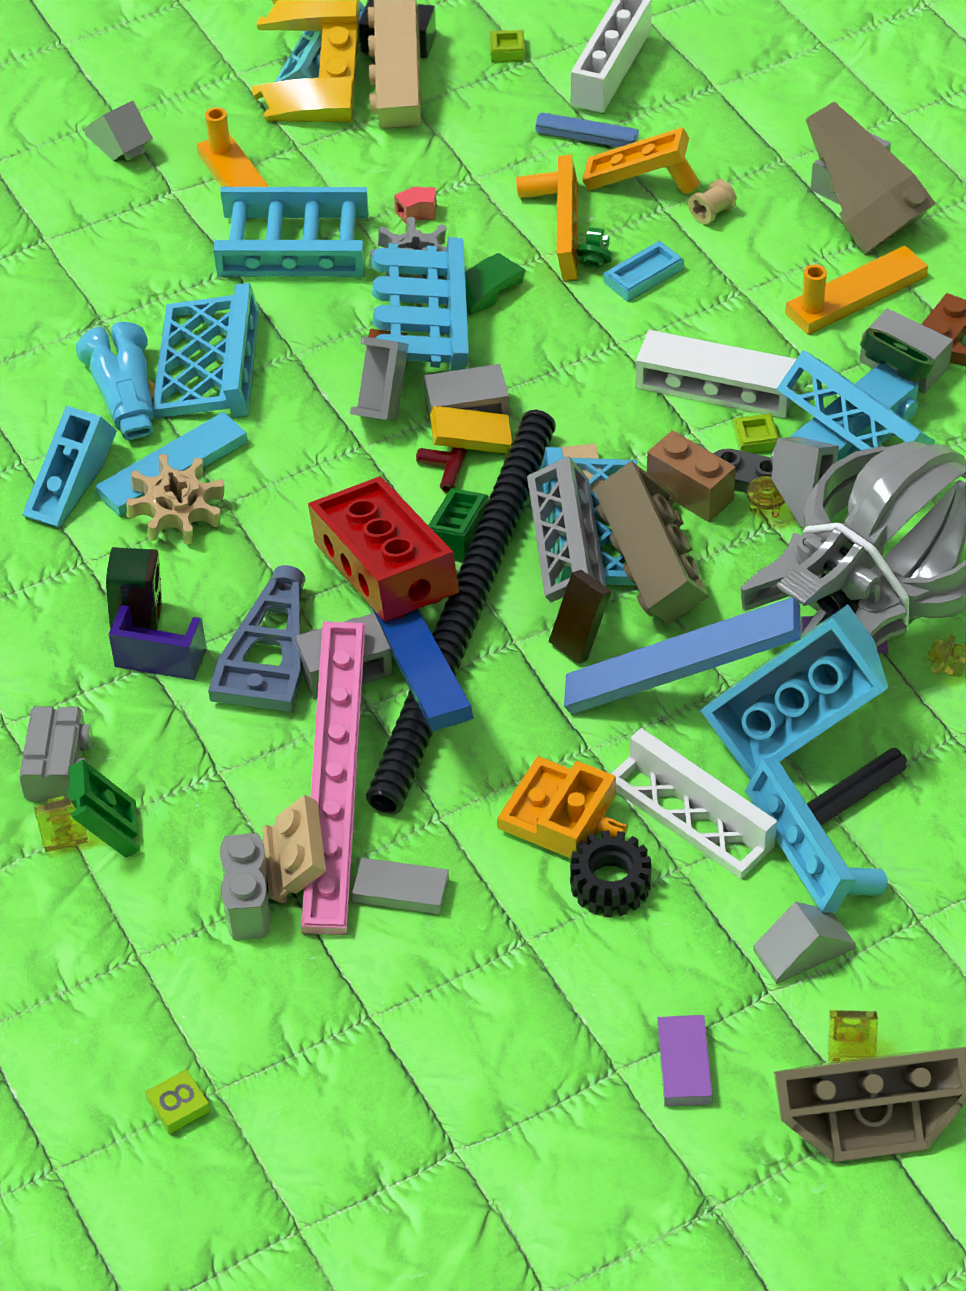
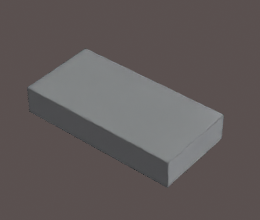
[352,857,449,915]

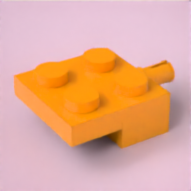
[497,756,628,858]

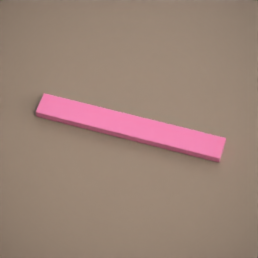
[301,621,365,935]

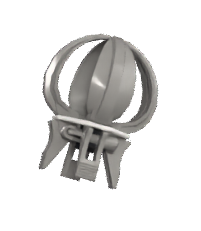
[741,441,966,648]

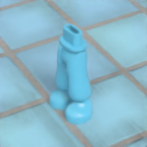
[76,322,154,440]

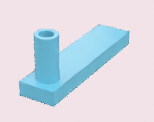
[745,758,887,913]

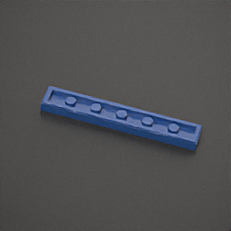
[368,604,474,731]

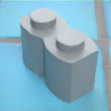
[220,833,271,940]

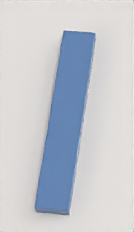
[564,597,801,715]

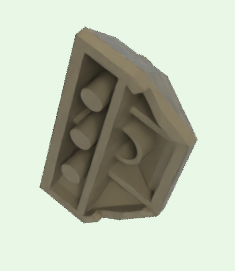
[774,1047,966,1162]

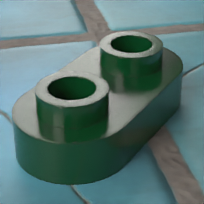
[860,328,935,382]

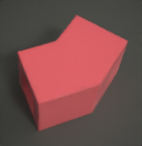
[394,187,437,223]

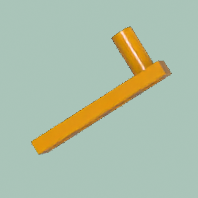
[516,154,578,281]
[785,245,928,335]

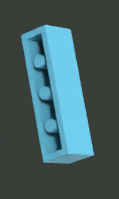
[790,363,919,461]

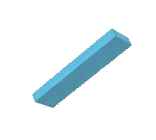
[96,412,248,517]

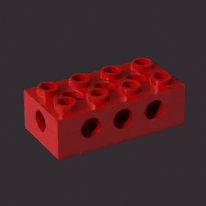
[308,476,459,622]

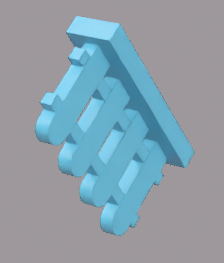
[371,237,469,372]

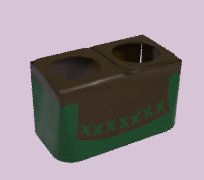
[106,547,162,630]

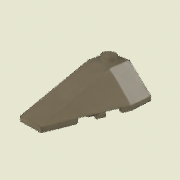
[806,101,936,255]

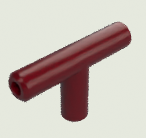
[416,447,467,493]

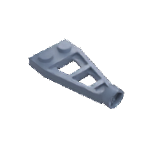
[208,565,306,712]

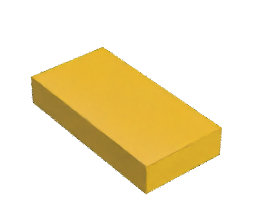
[430,406,512,454]

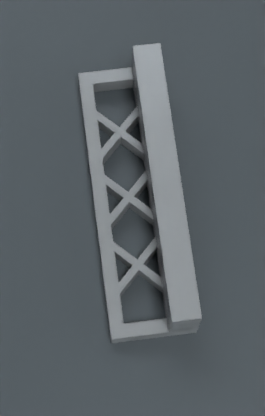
[527,456,606,603]

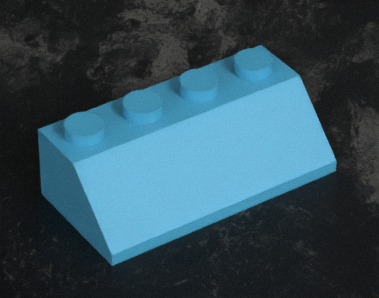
[700,604,888,779]

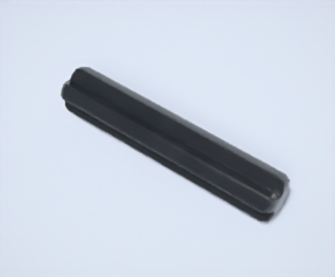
[807,748,907,825]

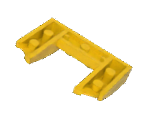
[252,0,360,122]

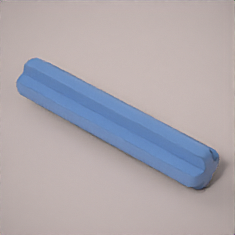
[535,112,639,147]

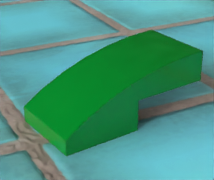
[465,253,525,315]

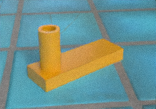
[197,107,269,187]
[582,127,700,194]

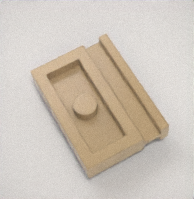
[262,795,326,904]

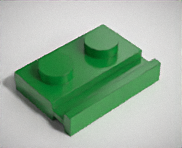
[68,760,140,858]

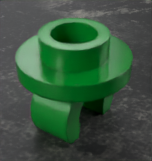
[576,227,613,268]

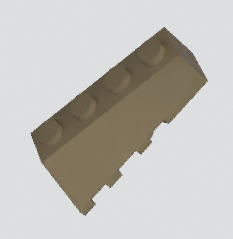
[593,461,709,625]

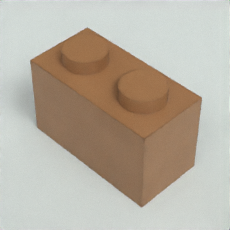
[647,430,736,522]

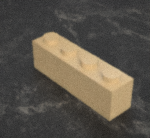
[368,0,422,129]

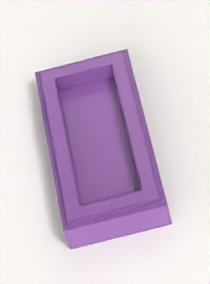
[657,1015,712,1106]

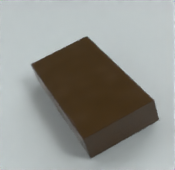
[548,570,612,664]

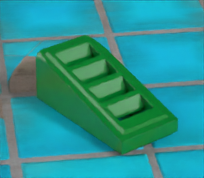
[428,488,489,561]

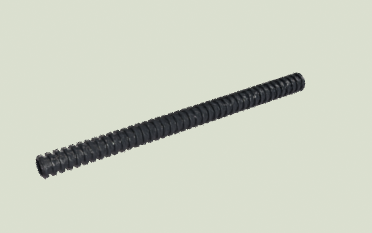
[366,409,556,814]

